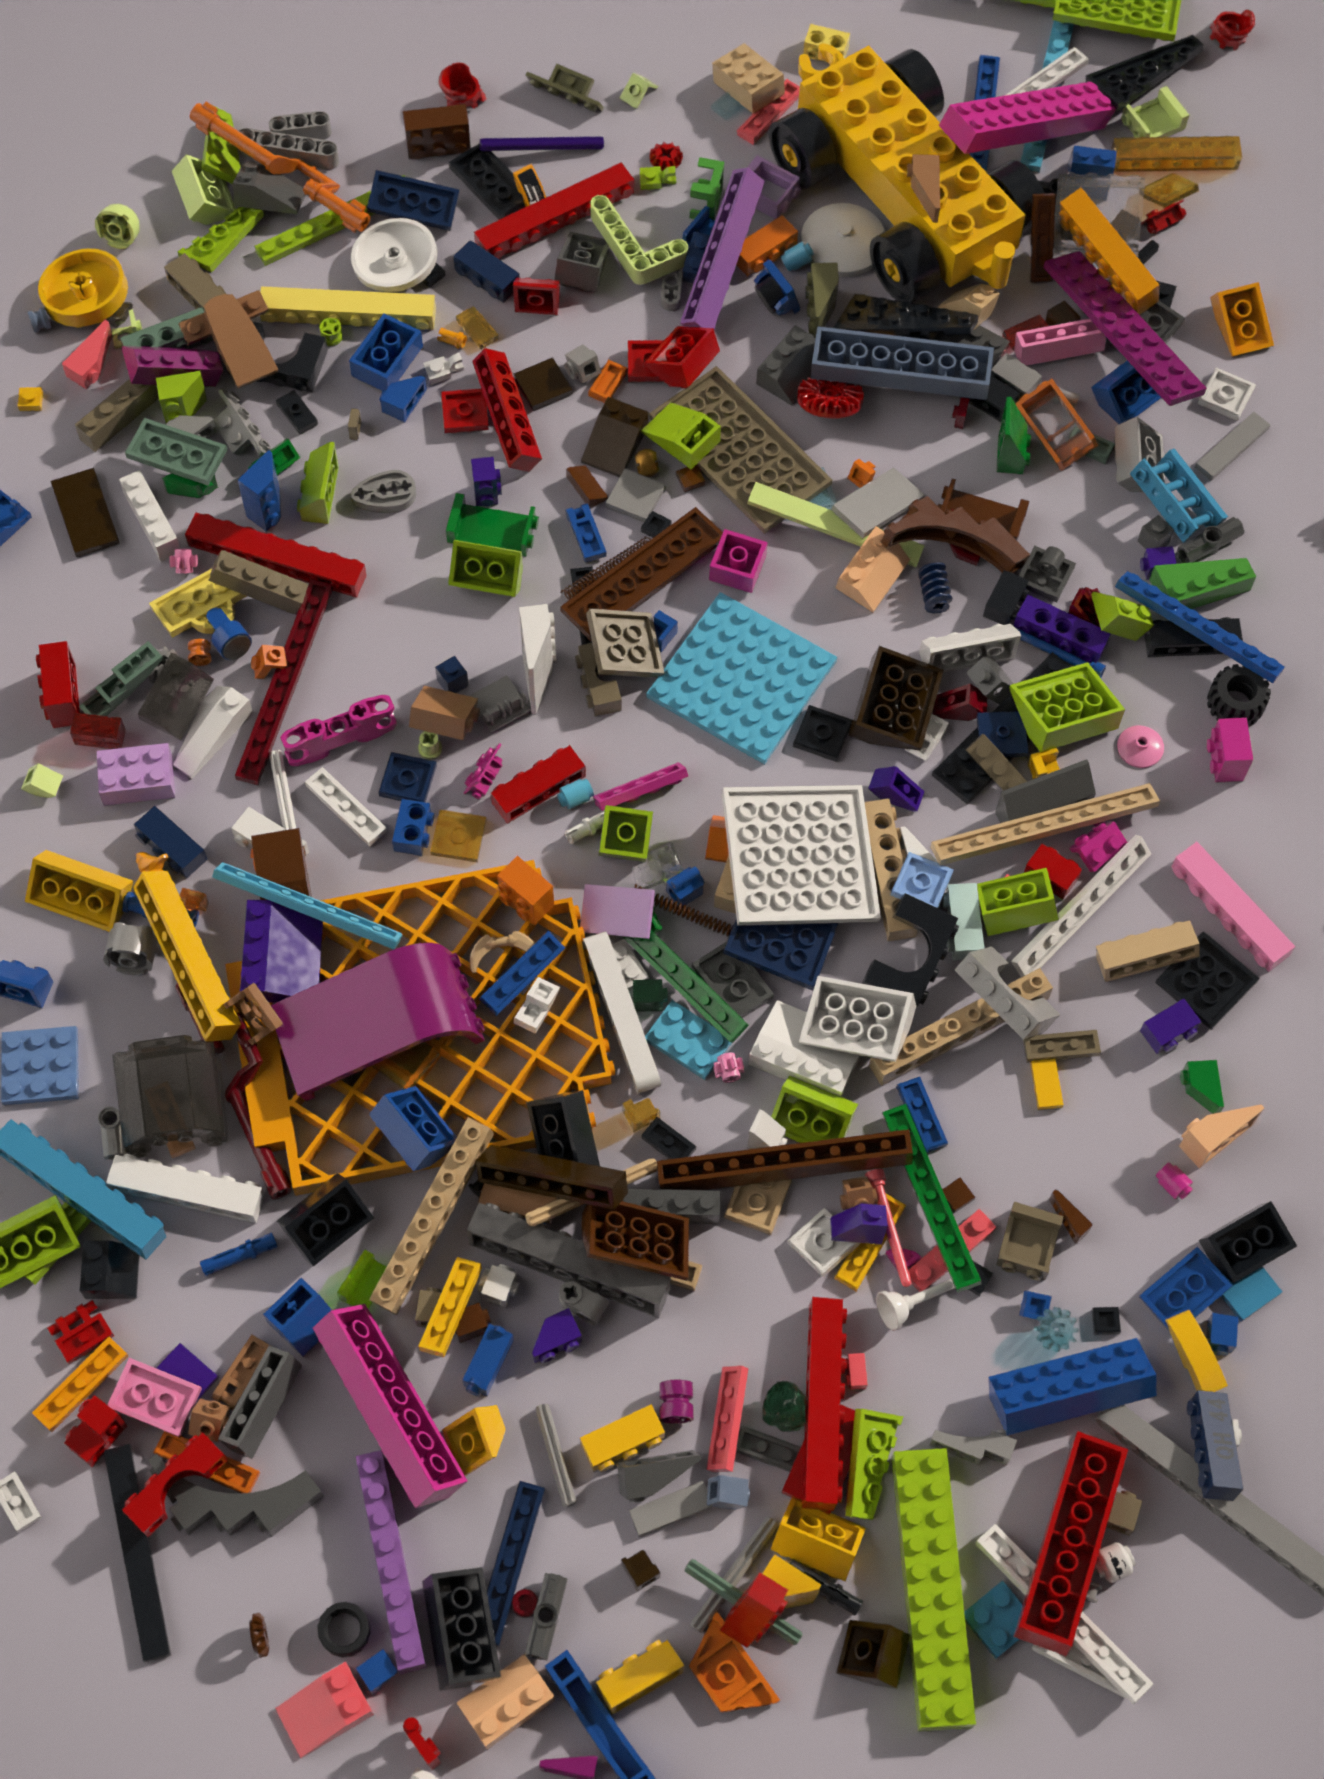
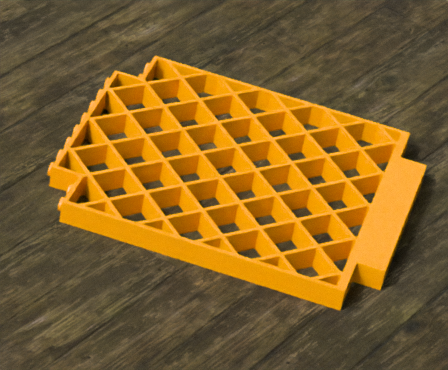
[225,860,615,1196]

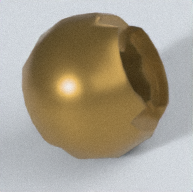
[635,449,659,477]

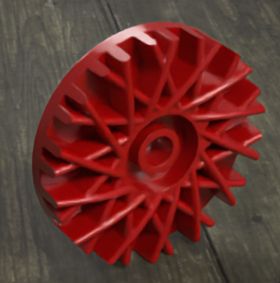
[797,377,864,419]

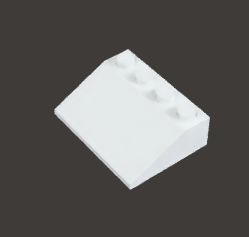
[519,604,557,714]
[799,976,916,1062]
[748,1000,860,1097]

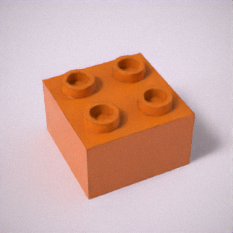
[497,855,554,925]

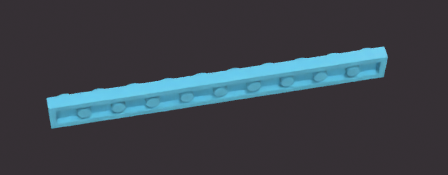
[1021,21,1074,173]

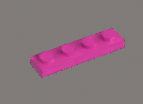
[593,762,689,811]

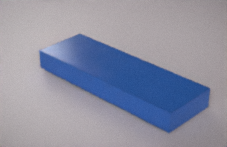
[896,1077,948,1153]

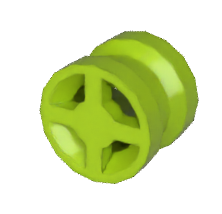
[319,318,343,346]

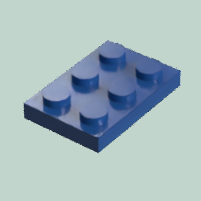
[1139,1246,1233,1332]

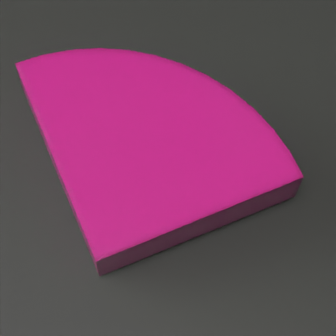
[885,1248,921,1269]

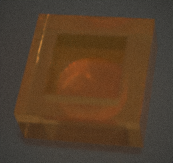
[179,888,209,912]

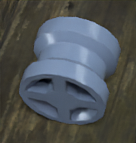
[27,307,51,333]

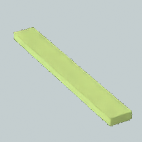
[747,482,925,567]

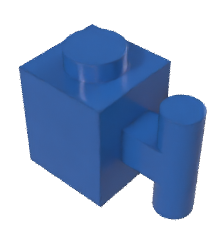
[666,866,705,908]

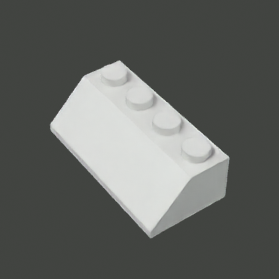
[919,624,1021,672]

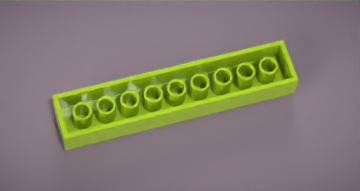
[891,1448,976,1732]

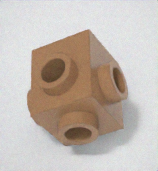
[840,1176,878,1210]
[188,1398,230,1442]

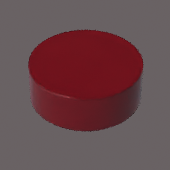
[512,1589,538,1618]

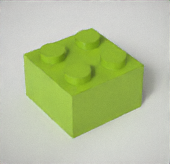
[599,805,653,862]

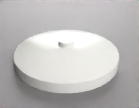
[801,203,885,277]
[351,218,437,292]

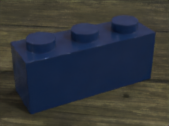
[453,240,520,303]
[134,806,208,879]

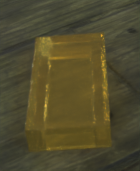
[456,306,499,349]

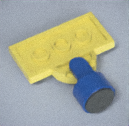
[149,569,252,660]

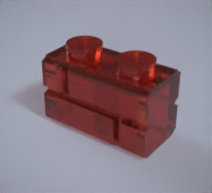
[70,713,126,749]

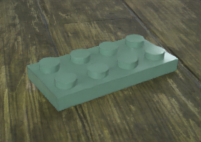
[125,418,227,486]

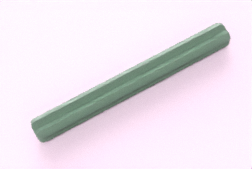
[685,1559,802,1645]

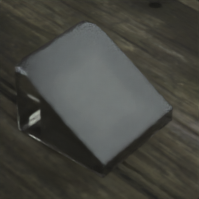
[106,302,133,328]

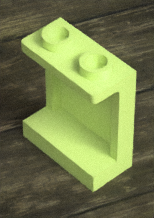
[1121,86,1189,147]

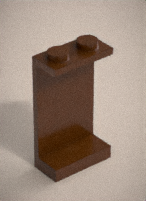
[938,478,1030,540]

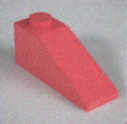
[62,320,112,389]

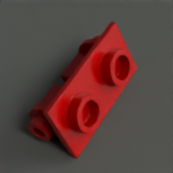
[1141,199,1187,234]

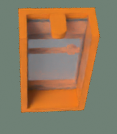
[1015,378,1098,471]

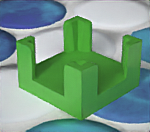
[689,157,725,221]

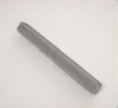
[691,1517,778,1633]

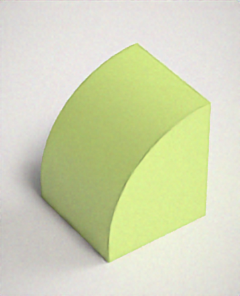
[21,763,63,798]

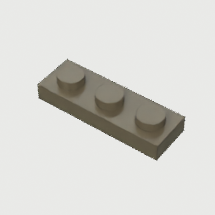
[965,734,1027,791]
[1023,1030,1101,1063]

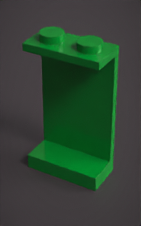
[446,493,539,557]

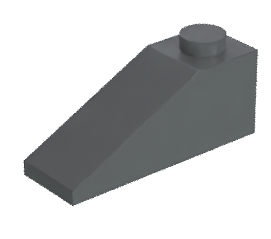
[617,1450,701,1502]

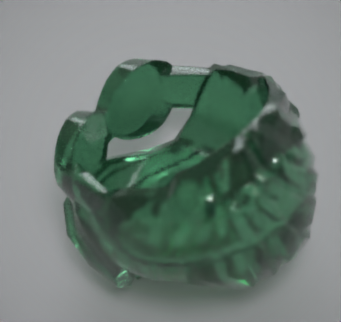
[762,1381,807,1432]

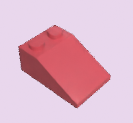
[275,1662,374,1758]

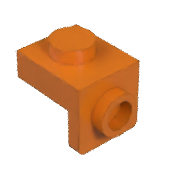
[251,645,287,679]

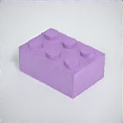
[97,743,175,806]

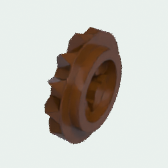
[249,1612,270,1658]

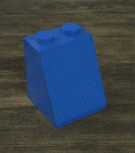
[1066,145,1117,201]

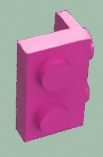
[1069,821,1128,872]

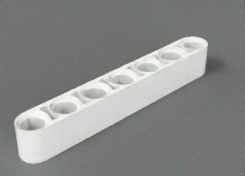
[582,931,661,1094]

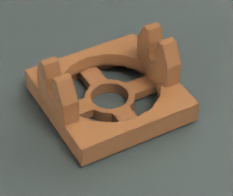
[223,983,283,1045]

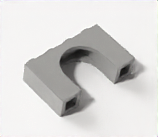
[955,946,1060,1040]

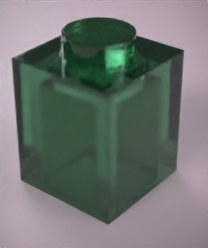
[633,979,668,1012]

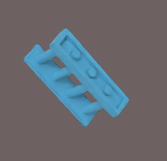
[1130,448,1228,543]

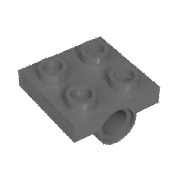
[1019,545,1076,603]

